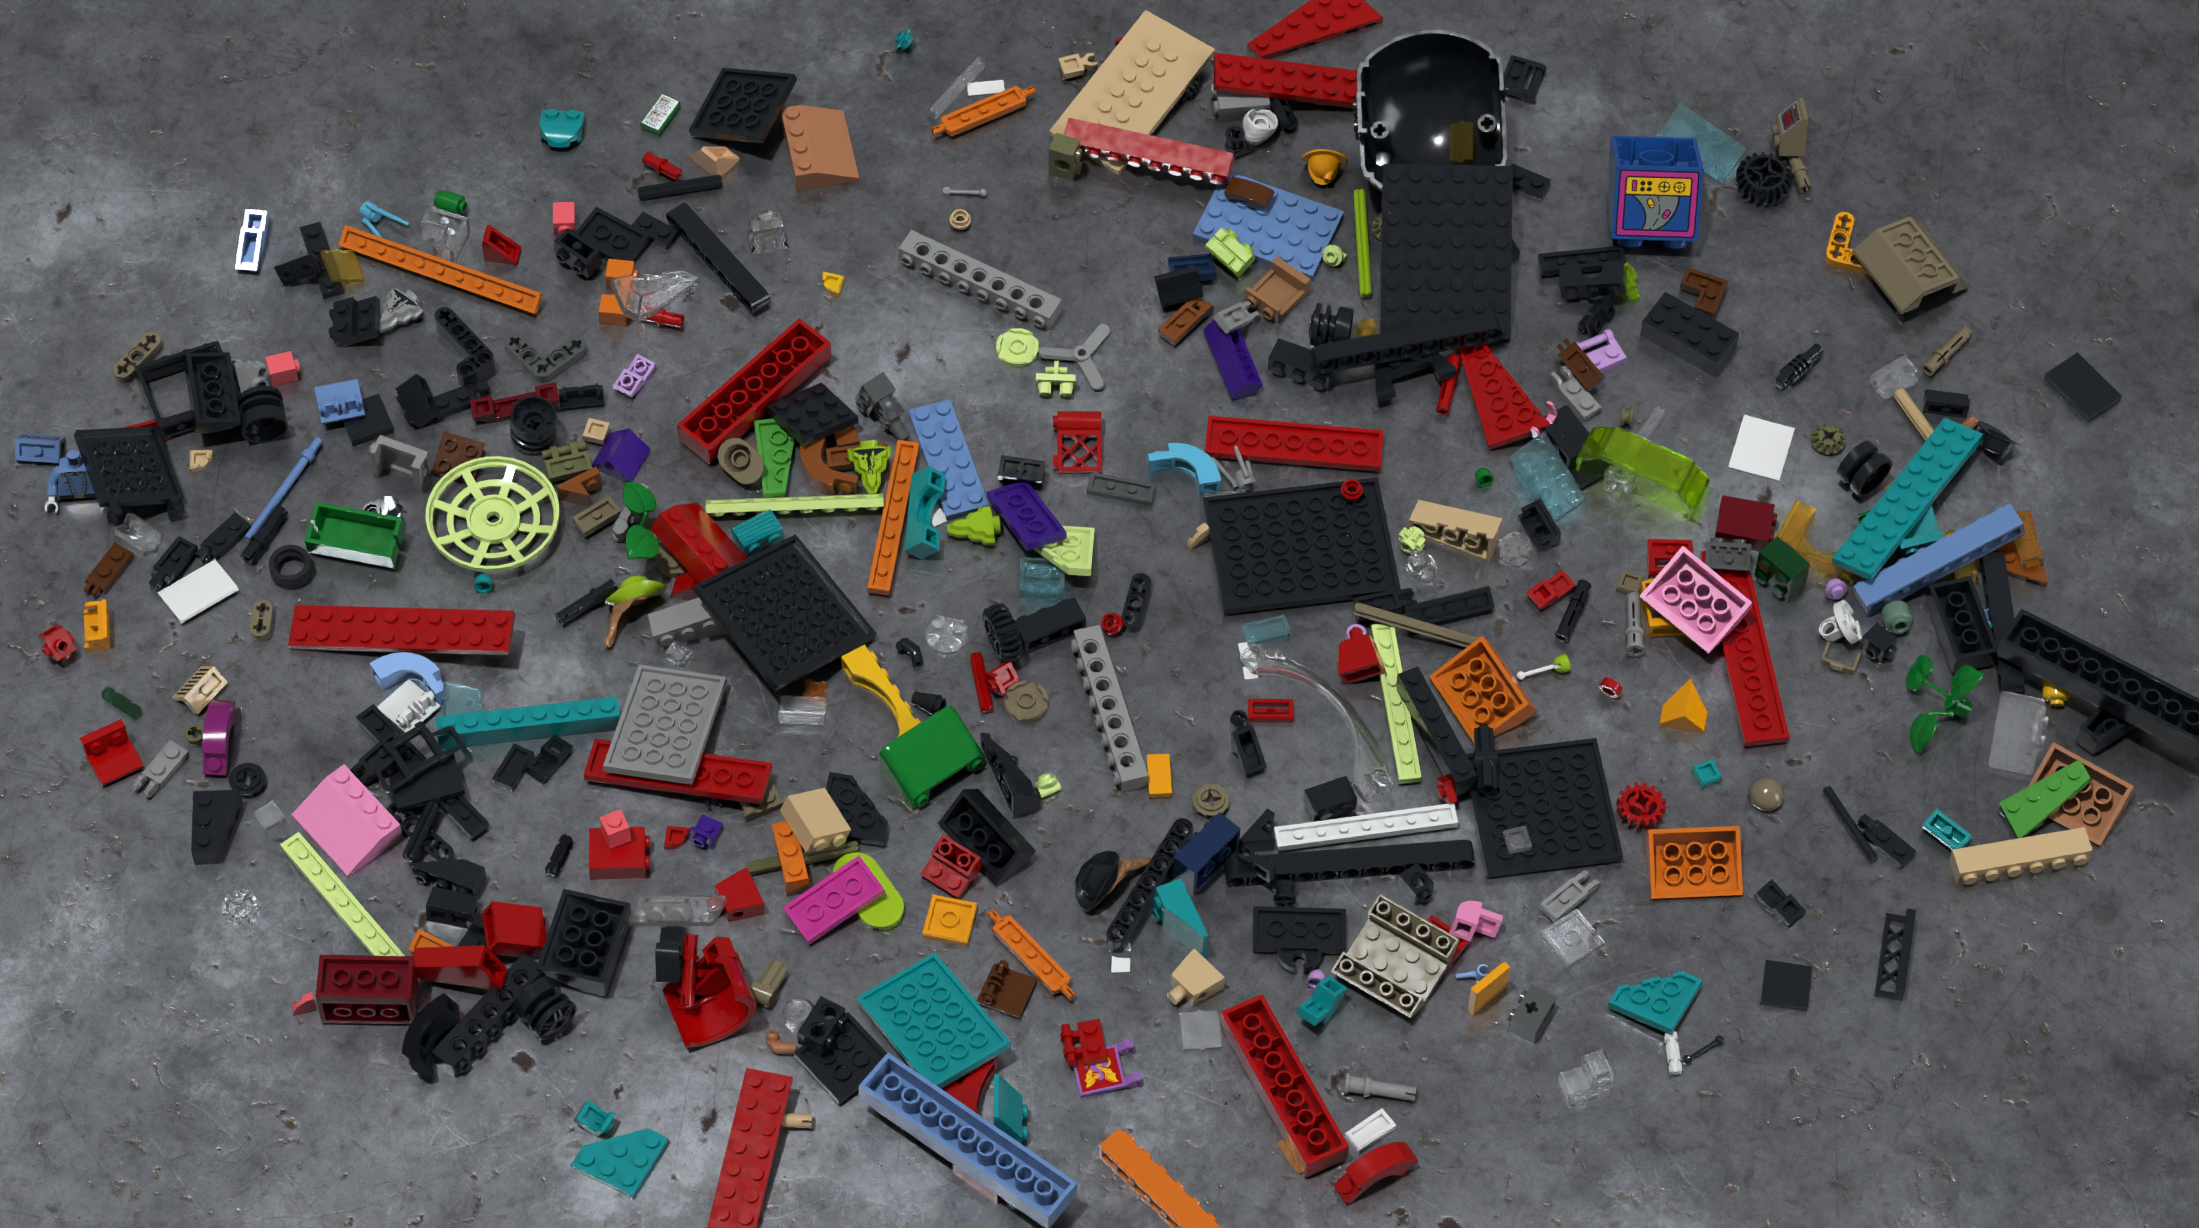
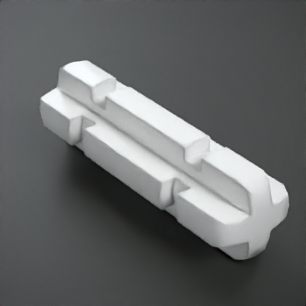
[1664,1031,1682,1075]

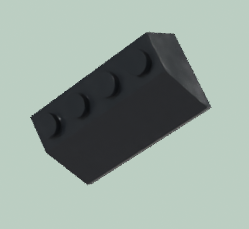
[938,788,1036,886]

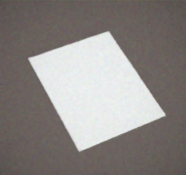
[1728,415,1795,481]

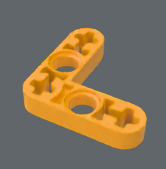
[1825,212,1870,276]

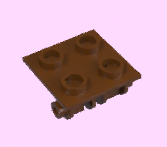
[431,431,486,483]
[977,960,1037,1018]

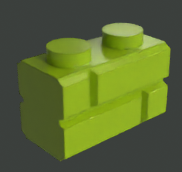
[1205,228,1255,277]

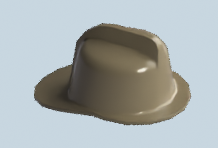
[718,438,764,484]

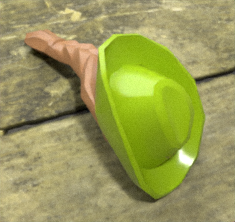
[604,575,667,648]

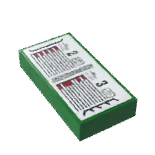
[640,93,681,136]

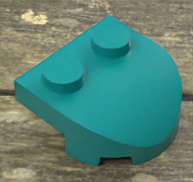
[539,109,585,148]

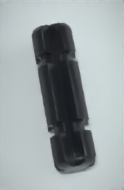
[545,834,573,877]

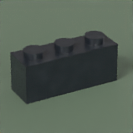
[1268,338,1338,392]
[1015,597,1086,653]

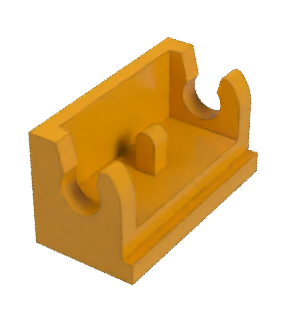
[84,599,110,651]

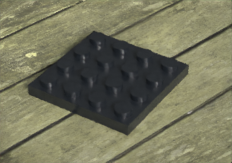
[688,68,797,143]

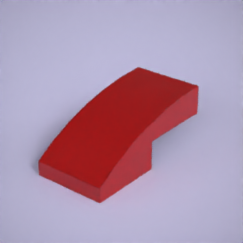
[1526,569,1576,609]

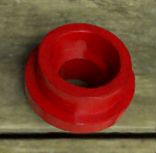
[1341,479,1363,500]
[1101,613,1123,635]

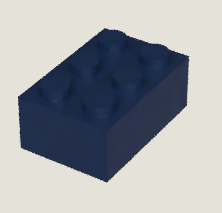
[1173,812,1240,895]

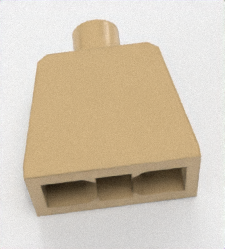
[1167,949,1225,1006]

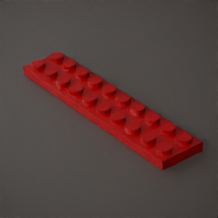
[1700,551,1790,747]
[288,605,515,655]

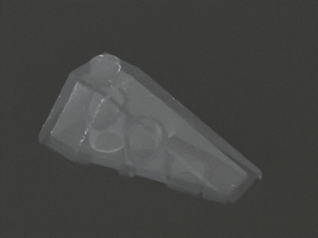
[610,270,700,321]

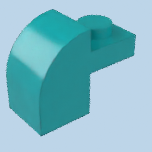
[1296,976,1348,1026]

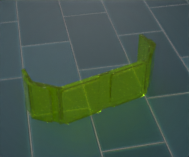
[1576,426,1710,521]

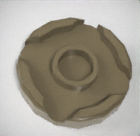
[1003,680,1049,723]

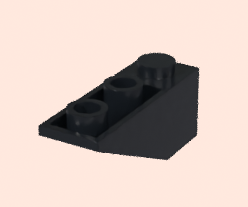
[410,859,486,895]

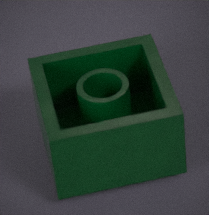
[1754,536,1810,602]

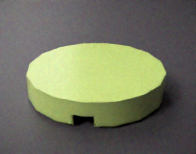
[996,328,1039,368]

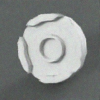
[1819,600,1863,644]

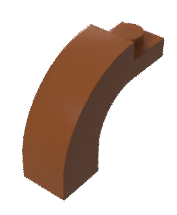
[800,438,859,496]

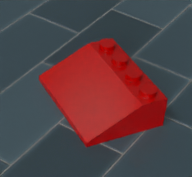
[650,503,748,583]

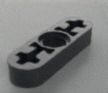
[1121,573,1151,633]

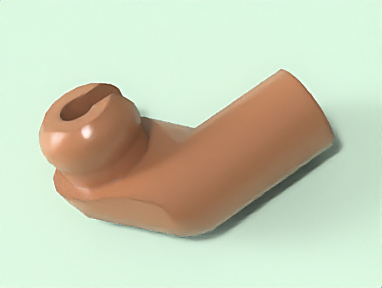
[765,1030,796,1054]

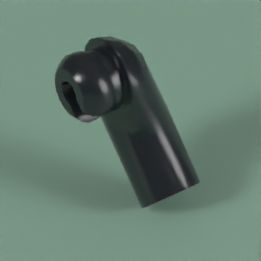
[896,638,923,667]

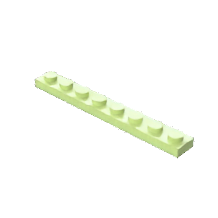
[705,494,884,516]
[1371,624,1422,784]
[280,832,405,956]

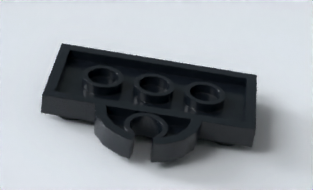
[1253,906,1346,973]

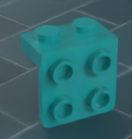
[1897,505,1944,555]

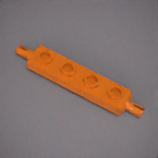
[931,85,1036,137]
[987,909,1076,1001]

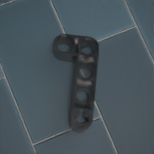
[435,307,495,386]
[655,923,686,983]

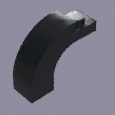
[402,993,460,1078]

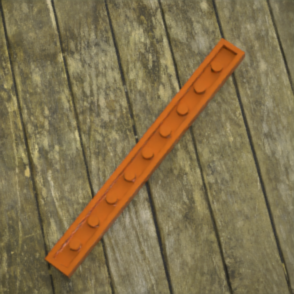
[338,225,543,314]

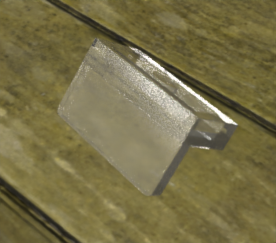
[778,696,826,725]

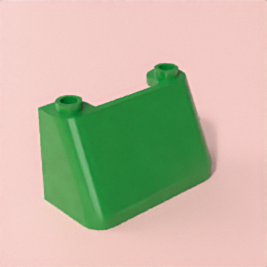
[879,706,985,810]

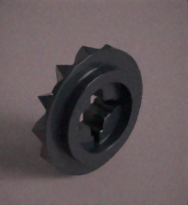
[229,763,265,797]

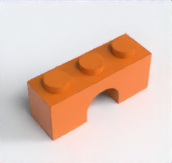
[598,259,638,327]
[772,821,809,896]

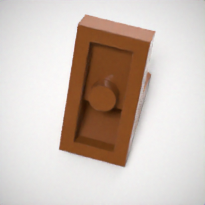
[557,467,602,507]

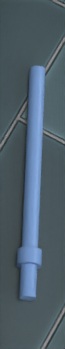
[244,437,323,542]

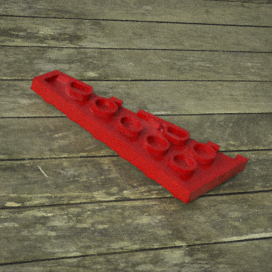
[1247,0,1383,59]
[1458,344,1550,450]

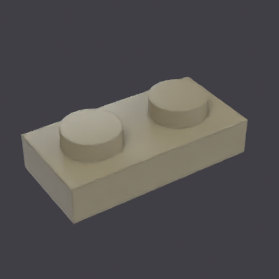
[572,496,622,537]

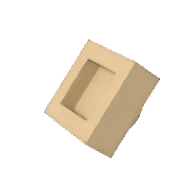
[582,418,610,445]

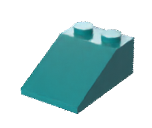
[1152,879,1208,958]
[994,1074,1027,1144]

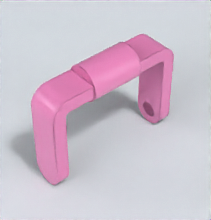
[1530,401,1557,442]

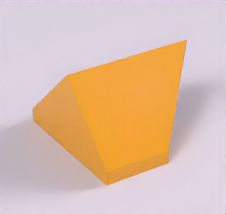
[1659,678,1707,734]

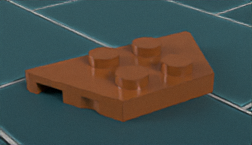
[1993,510,2047,587]

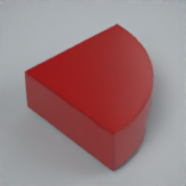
[664,826,690,850]

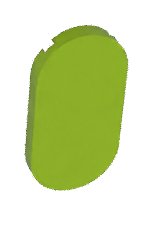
[833,852,904,930]

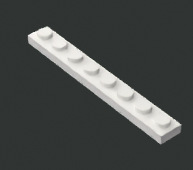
[1274,803,1458,851]

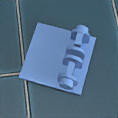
[314,379,365,424]

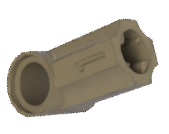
[750,960,788,1008]

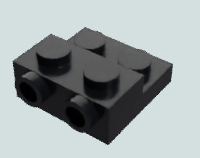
[329,296,380,347]

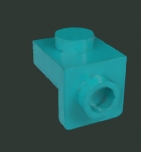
[573,1100,615,1137]

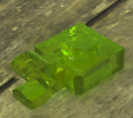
[1625,262,1640,301]

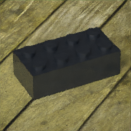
[1640,292,1739,377]
[1925,576,1998,673]

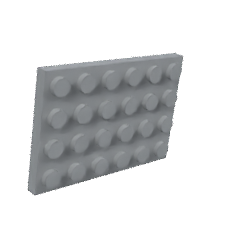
[603,664,727,785]

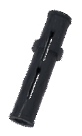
[240,505,288,563]
[554,579,618,626]
[1554,580,1591,642]

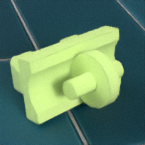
[1036,361,1076,397]

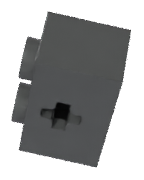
[1507,985,1557,1044]

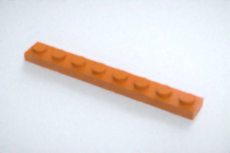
[867,440,919,595]

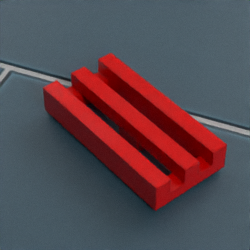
[1248,699,1294,723]

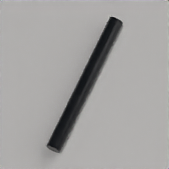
[1823,786,1878,863]

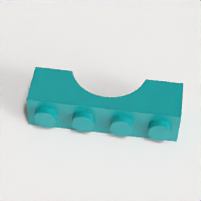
[905,466,946,560]

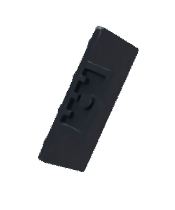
[1542,405,1616,488]

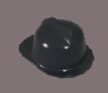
[1977,421,2020,460]

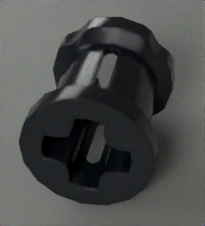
[1225,126,1244,154]

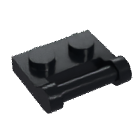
[1504,55,1547,103]

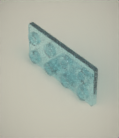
[1656,103,1747,183]
[1509,432,1586,523]

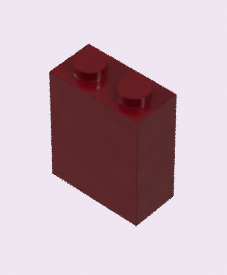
[1715,495,1778,552]

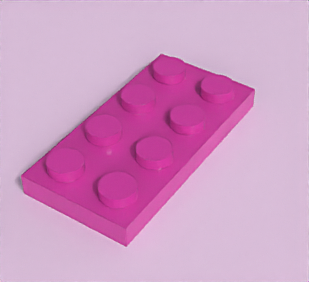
[783,855,886,945]

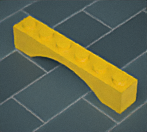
[841,645,921,737]

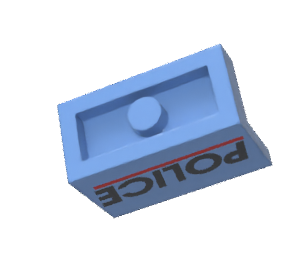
[15,433,65,463]

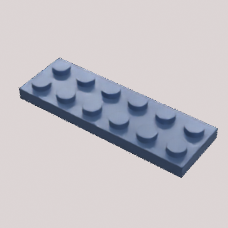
[908,399,989,520]

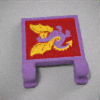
[1073,1039,1142,1098]

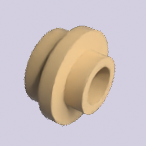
[949,209,971,230]

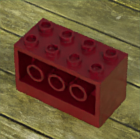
[316,955,419,1024]

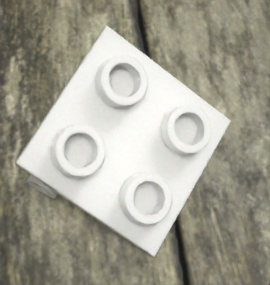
[377,679,441,733]

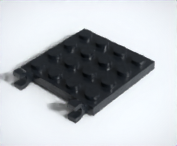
[74,426,184,524]

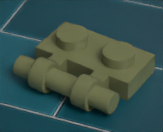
[541,441,592,483]

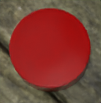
[1599,677,1623,698]

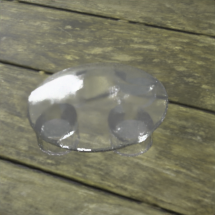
[924,615,969,655]

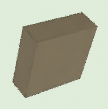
[1615,570,1644,595]

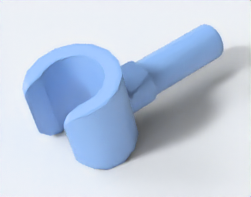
[1455,964,1488,982]

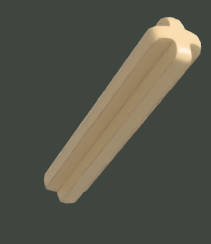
[1894,388,1934,441]

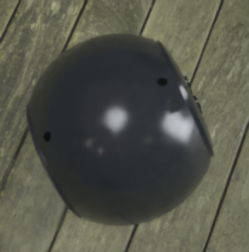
[1353,29,1508,192]

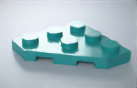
[1608,971,1702,1035]
[571,1128,669,1199]

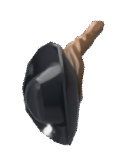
[1075,850,1151,912]

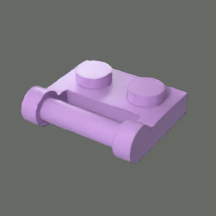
[1576,329,1627,373]

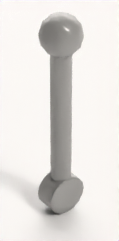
[942,187,987,197]

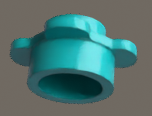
[894,28,913,50]

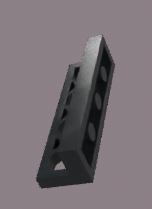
[1874,908,1916,1001]

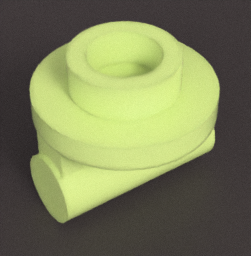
[1323,245,1348,266]
[1035,773,1062,799]

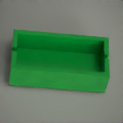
[304,502,406,568]

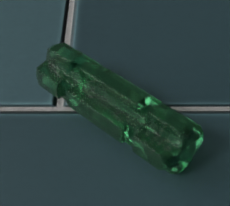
[101,687,142,718]

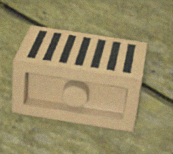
[172,666,228,714]

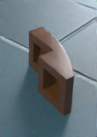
[1224,177,1274,209]

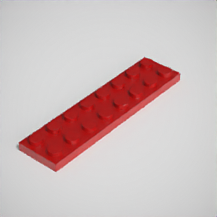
[1213,52,1358,108]
[1205,416,1383,472]
[583,739,773,804]
[707,1068,793,1228]

